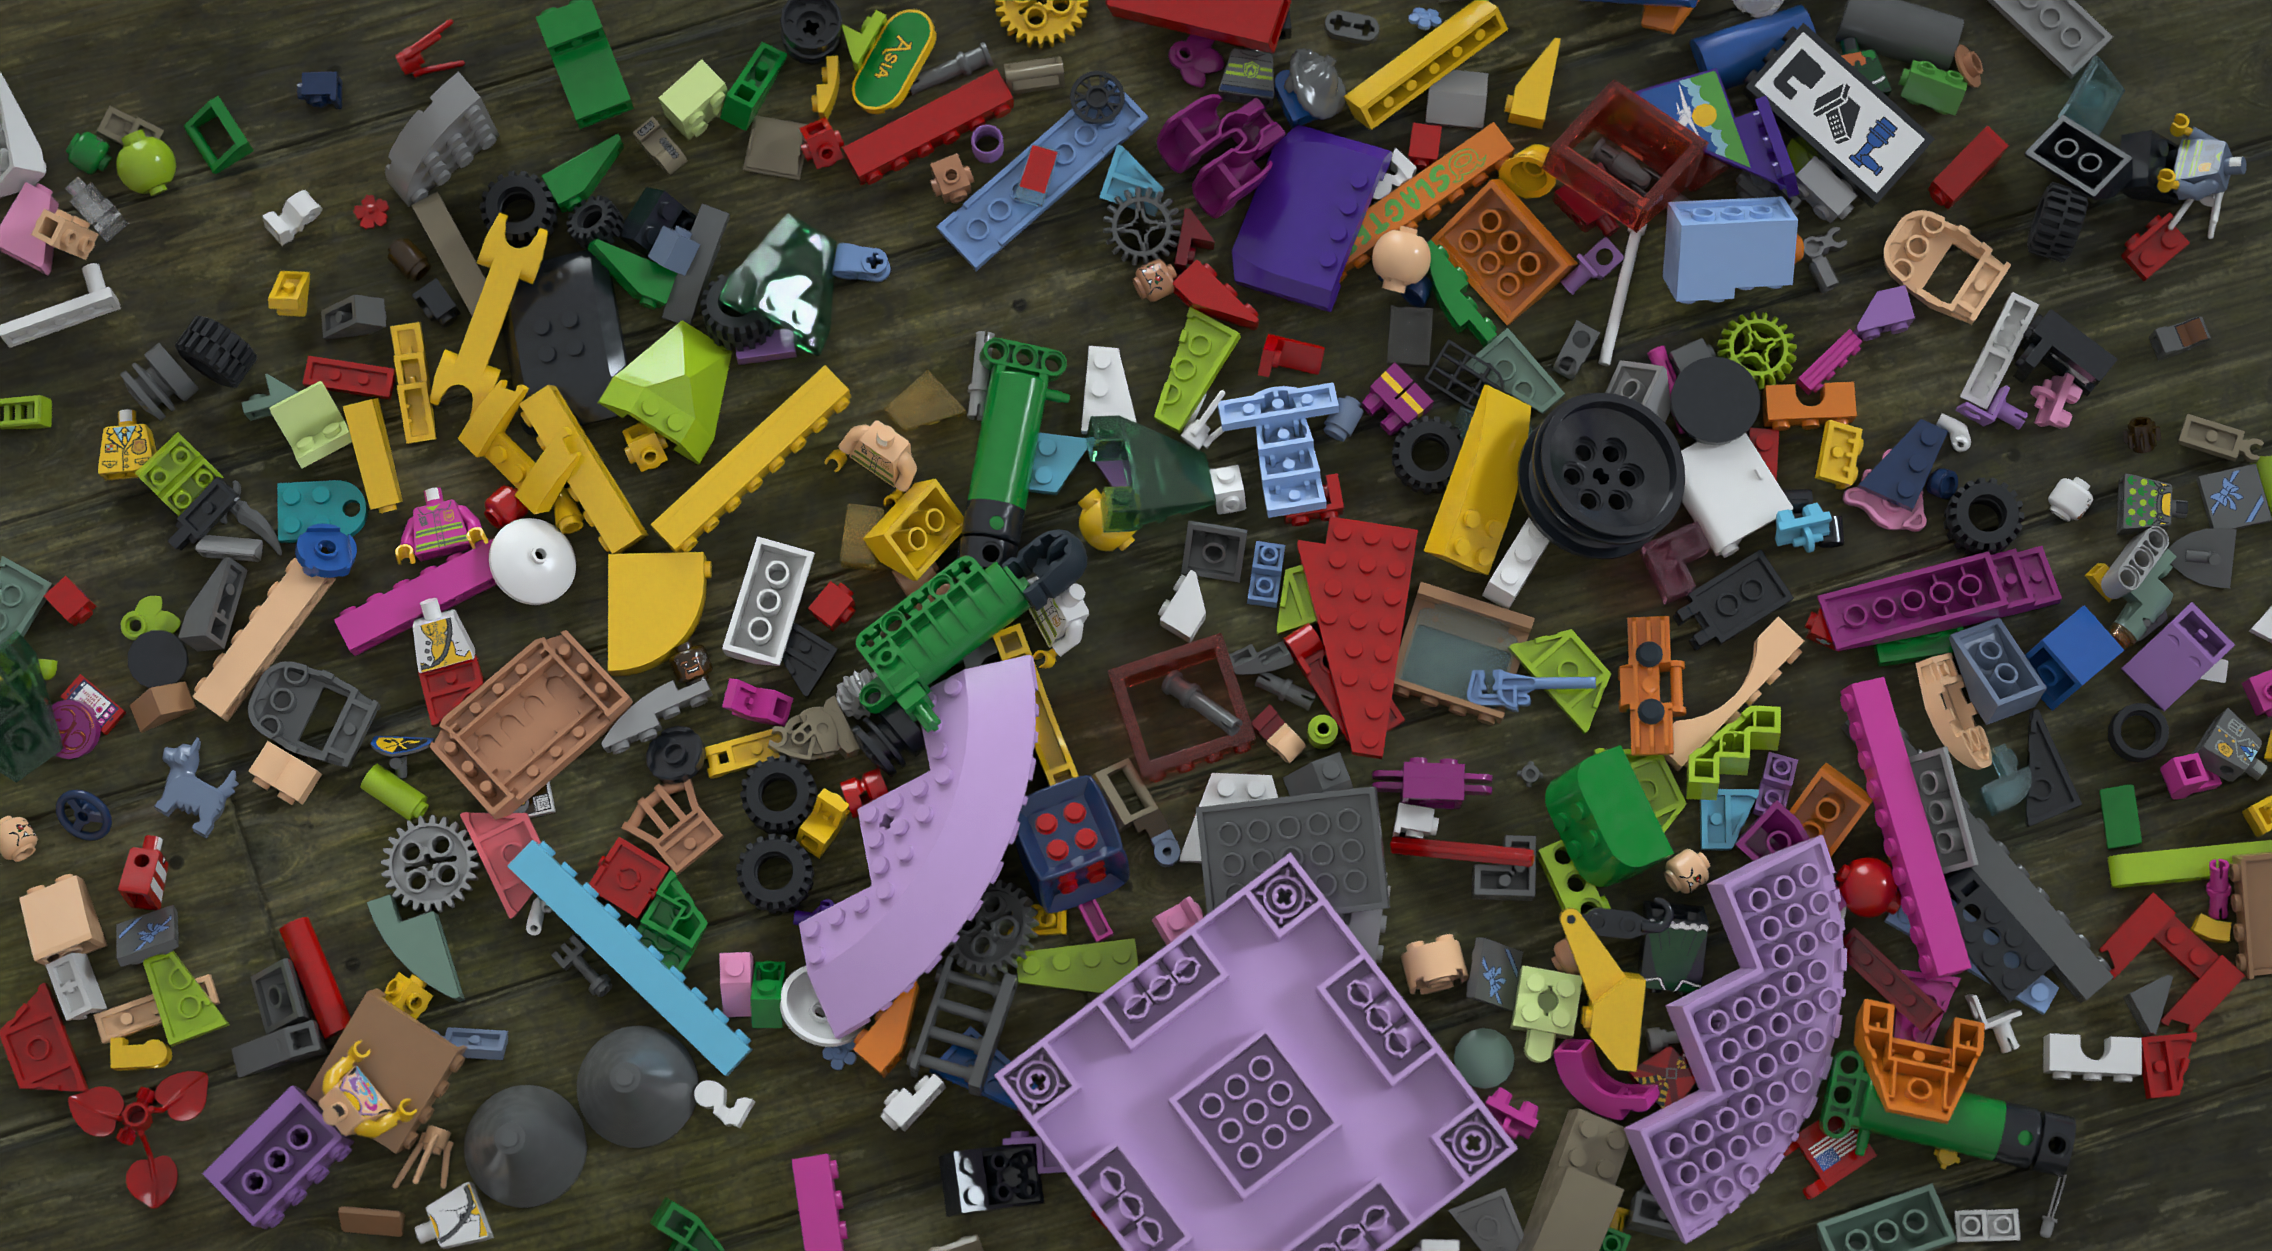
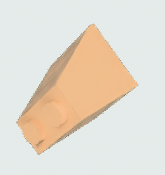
[19,874,108,966]

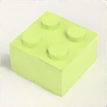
[659,59,728,140]

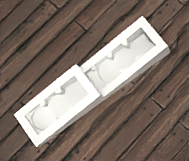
[1960,292,2039,410]

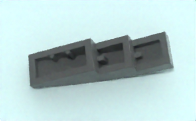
[662,204,730,325]

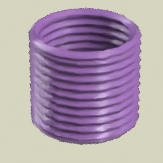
[971,125,1004,163]

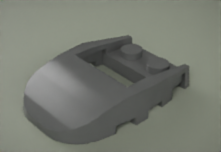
[248,661,381,769]

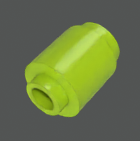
[1307,715,1338,749]

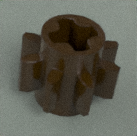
[2123,417,2162,453]

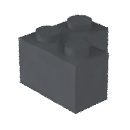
[1472,835,1536,901]

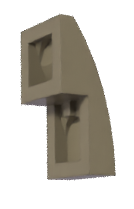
[96,106,164,146]

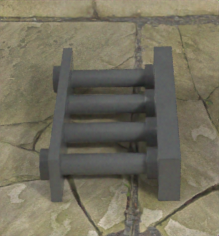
[906,956,1018,1097]

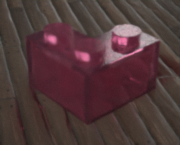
[1640,521,1710,605]

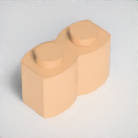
[248,741,322,805]

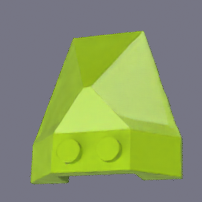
[598,320,732,465]

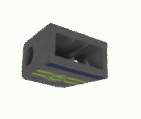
[1219,47,1274,108]

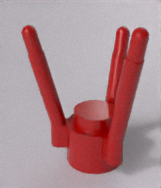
[395,19,465,78]

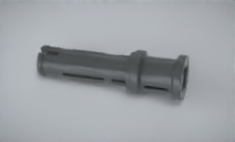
[910,42,994,95]
[1161,670,1242,736]

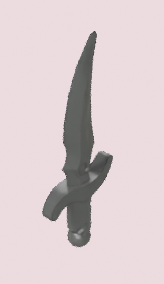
[220,480,282,555]

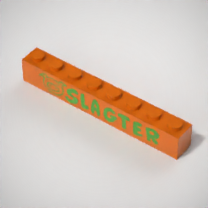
[1339,122,1514,283]

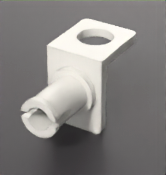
[1965,994,2022,1053]

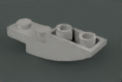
[602,679,713,754]

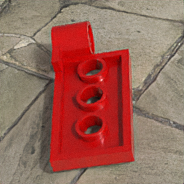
[1283,623,1405,746]

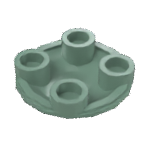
[1454,1028,1515,1089]

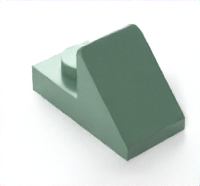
[241,374,298,421]

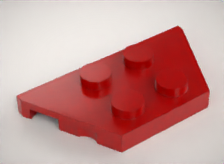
[0,983,89,1092]

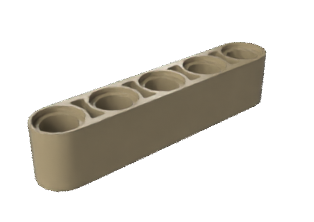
[412,192,486,316]

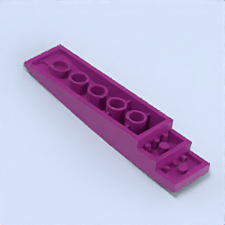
[1817,546,2062,651]

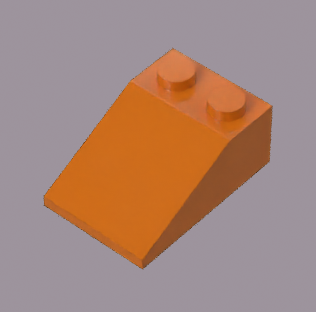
[1789,762,1873,857]

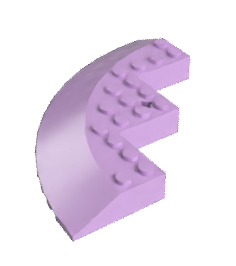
[799,655,1039,1039]
[1624,835,1847,1244]

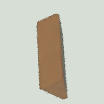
[338,1206,405,1237]

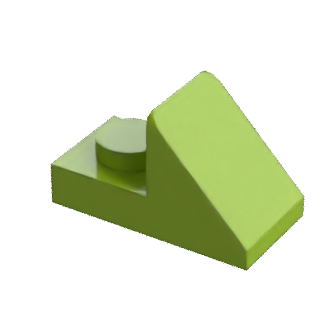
[842,10,887,72]

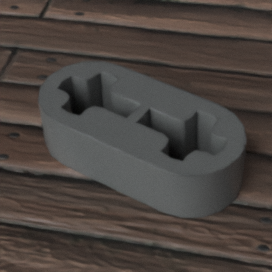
[1325,11,1379,45]

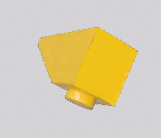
[1504,38,1561,129]

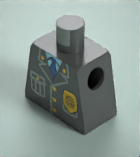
[2192,708,2268,782]

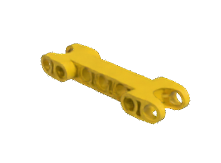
[430,213,548,418]

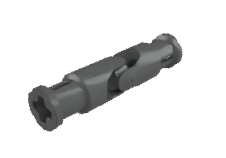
[1587,137,1696,210]

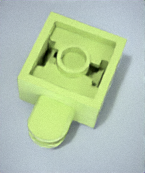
[1510,965,1582,1063]

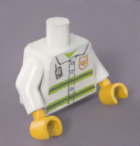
[1027,576,1089,668]

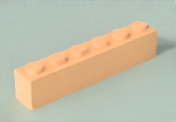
[193,558,336,722]

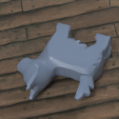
[154,737,239,839]

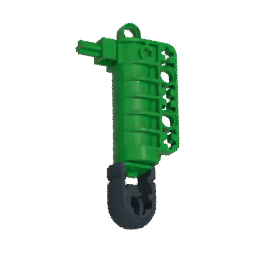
[856,529,1087,733]

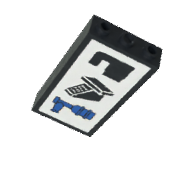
[1741,23,1935,208]

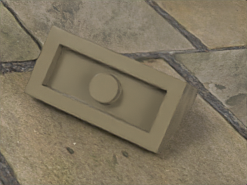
[1004,56,1065,95]
[1092,758,1159,833]

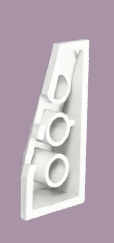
[0,72,46,198]

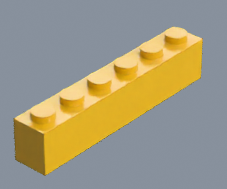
[1343,0,1508,130]
[519,385,648,554]

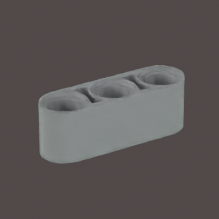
[2101,526,2169,599]

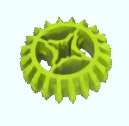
[1717,312,1797,391]

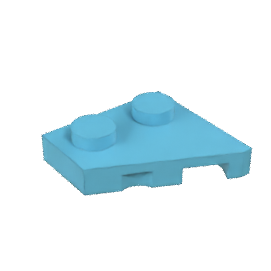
[1029,433,1091,495]

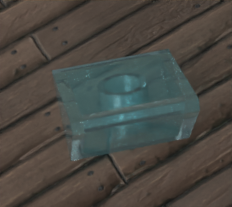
[2058,56,2125,137]

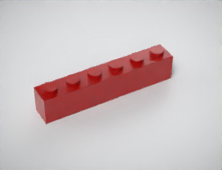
[843,69,1014,186]

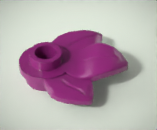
[1168,34,1225,88]

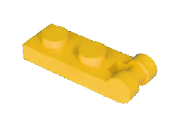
[705,726,782,779]

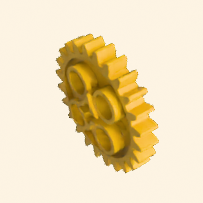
[995,0,1088,49]

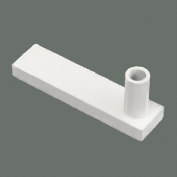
[0,263,121,348]

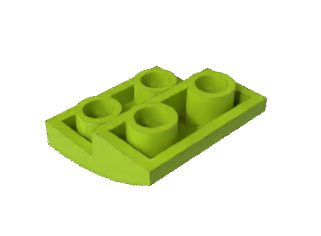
[135,432,223,516]

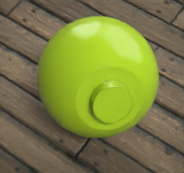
[116,130,176,197]

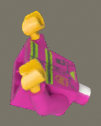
[395,487,488,565]

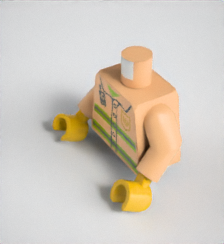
[825,420,917,506]

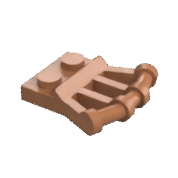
[621,779,724,875]

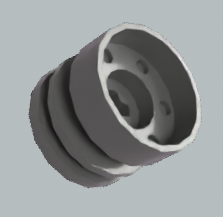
[120,343,200,421]

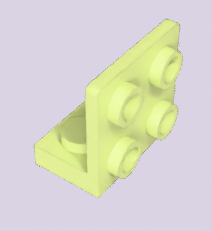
[270,381,352,468]

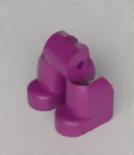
[1156,94,1285,219]

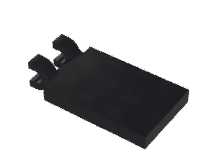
[1672,549,1794,651]

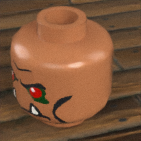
[1132,259,1178,302]

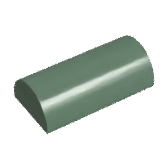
[1817,1184,1957,1251]

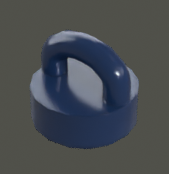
[1926,468,1958,499]

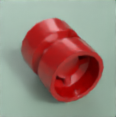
[840,768,889,819]

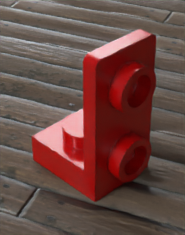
[1258,334,1325,377]
[1284,473,1344,527]

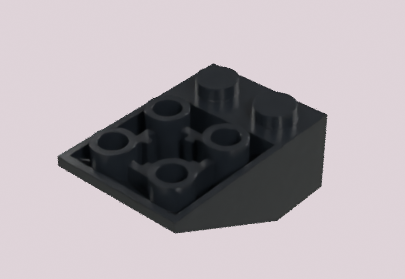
[938,1143,1044,1217]

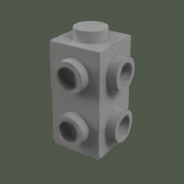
[1796,156,1857,224]

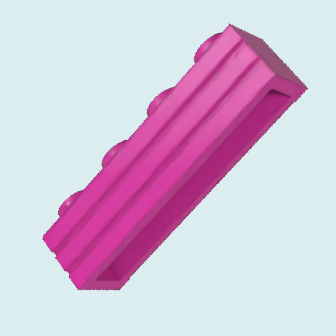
[1796,329,1863,395]
[1077,899,1113,943]

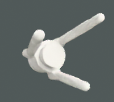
[2168,192,2224,239]
[1180,390,1225,450]

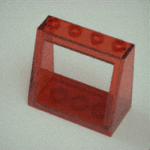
[1542,79,1709,233]
[1107,633,1256,783]

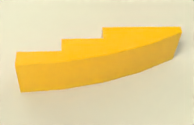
[390,322,436,444]

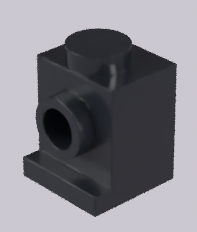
[412,278,461,328]

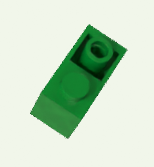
[750,961,786,1028]

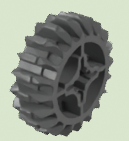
[1103,187,1182,265]

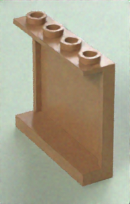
[2229,852,2272,980]
[306,988,467,1154]

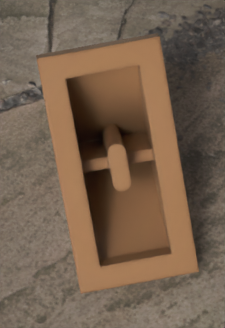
[130,681,197,733]

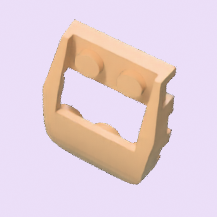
[1883,210,2011,325]
[1915,653,1992,770]

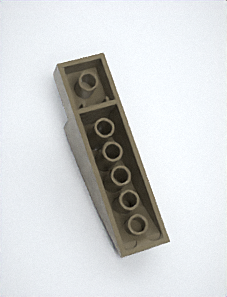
[1517,1109,1630,1251]

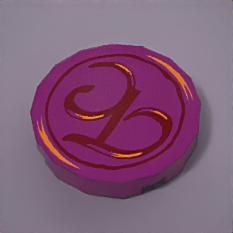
[40,699,101,759]

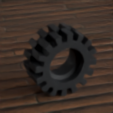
[567,195,624,250]

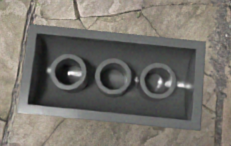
[1835,0,1964,71]

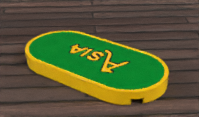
[852,10,936,114]

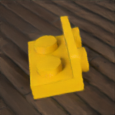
[1815,420,1864,490]

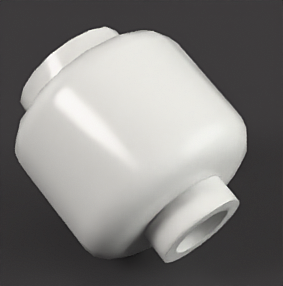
[2048,477,2093,522]

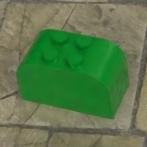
[1545,745,1674,887]

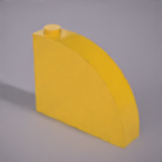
[608,552,712,676]

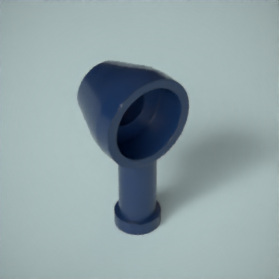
[1378,275,1433,308]

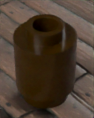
[387,238,431,282]

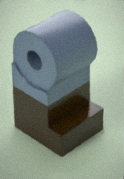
[1133,808,1180,867]

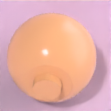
[1372,226,1431,293]

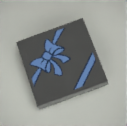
[2196,464,2272,529]
[116,904,179,967]
[1467,938,1523,1011]

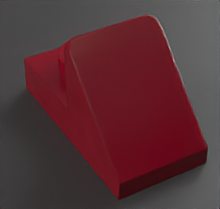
[1175,208,1215,273]

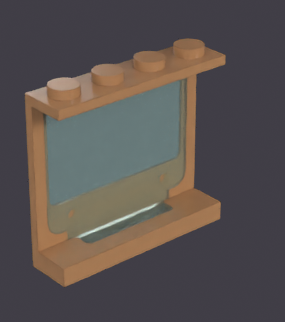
[1393,582,1535,725]

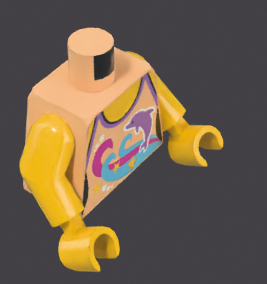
[318,1040,417,1138]

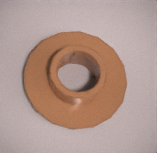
[1955,45,1983,88]

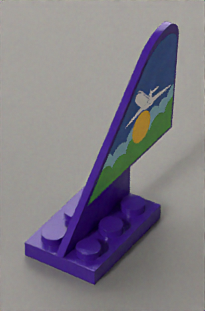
[1630,68,1799,198]

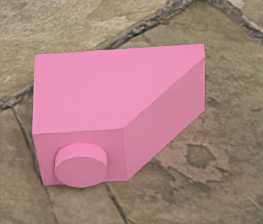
[720,952,754,1018]

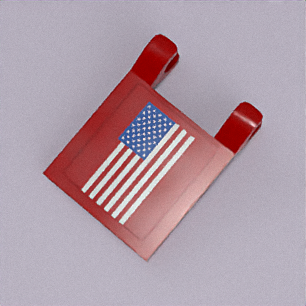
[1783,1116,1877,1200]

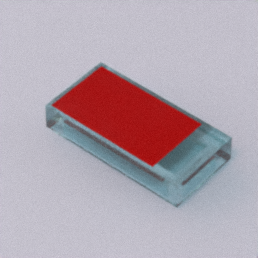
[1014,143,1060,208]

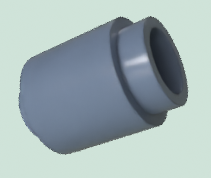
[1324,396,1364,442]

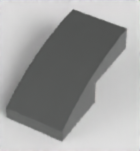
[1225,641,1294,674]

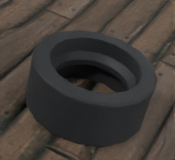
[2108,703,2169,762]

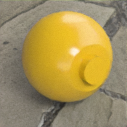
[1078,488,1138,551]

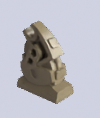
[768,695,860,764]

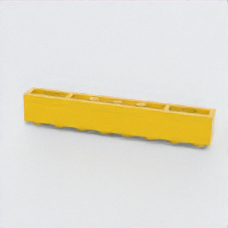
[651,365,851,553]

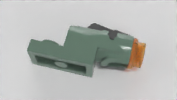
[2109,549,2177,649]

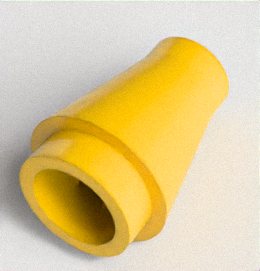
[553,488,584,534]

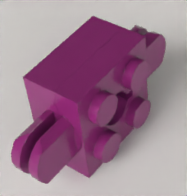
[1372,757,1493,810]

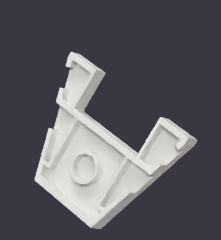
[1180,773,1278,863]

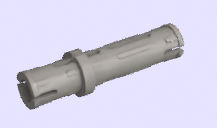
[967,331,995,421]

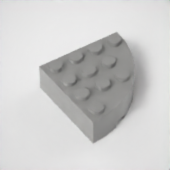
[385,72,499,207]

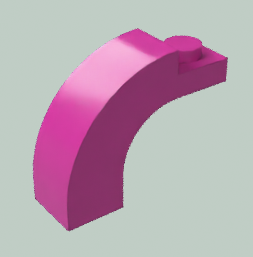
[1553,1039,1660,1120]

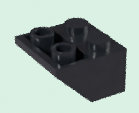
[2120,130,2180,204]
[619,187,697,258]

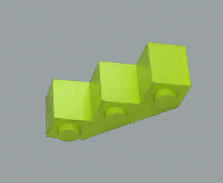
[1686,705,1781,800]

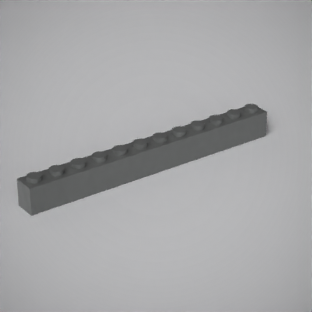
[1840,719,2113,1003]

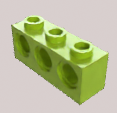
[1536,840,1611,913]

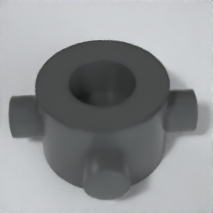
[1517,761,1543,788]

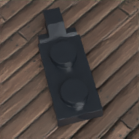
[168,476,241,550]

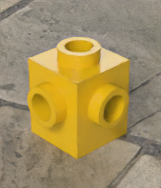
[622,422,669,472]
[384,972,433,1020]

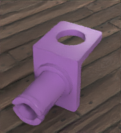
[1560,237,1624,295]
[1956,385,2028,430]

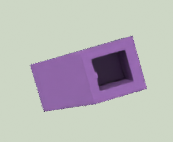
[1853,285,1915,341]

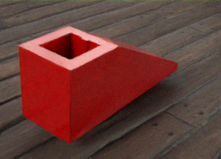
[1173,259,1259,330]

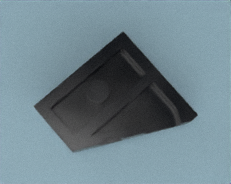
[782,622,839,698]

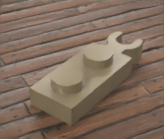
[2177,414,2264,463]

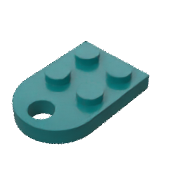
[277,480,368,543]

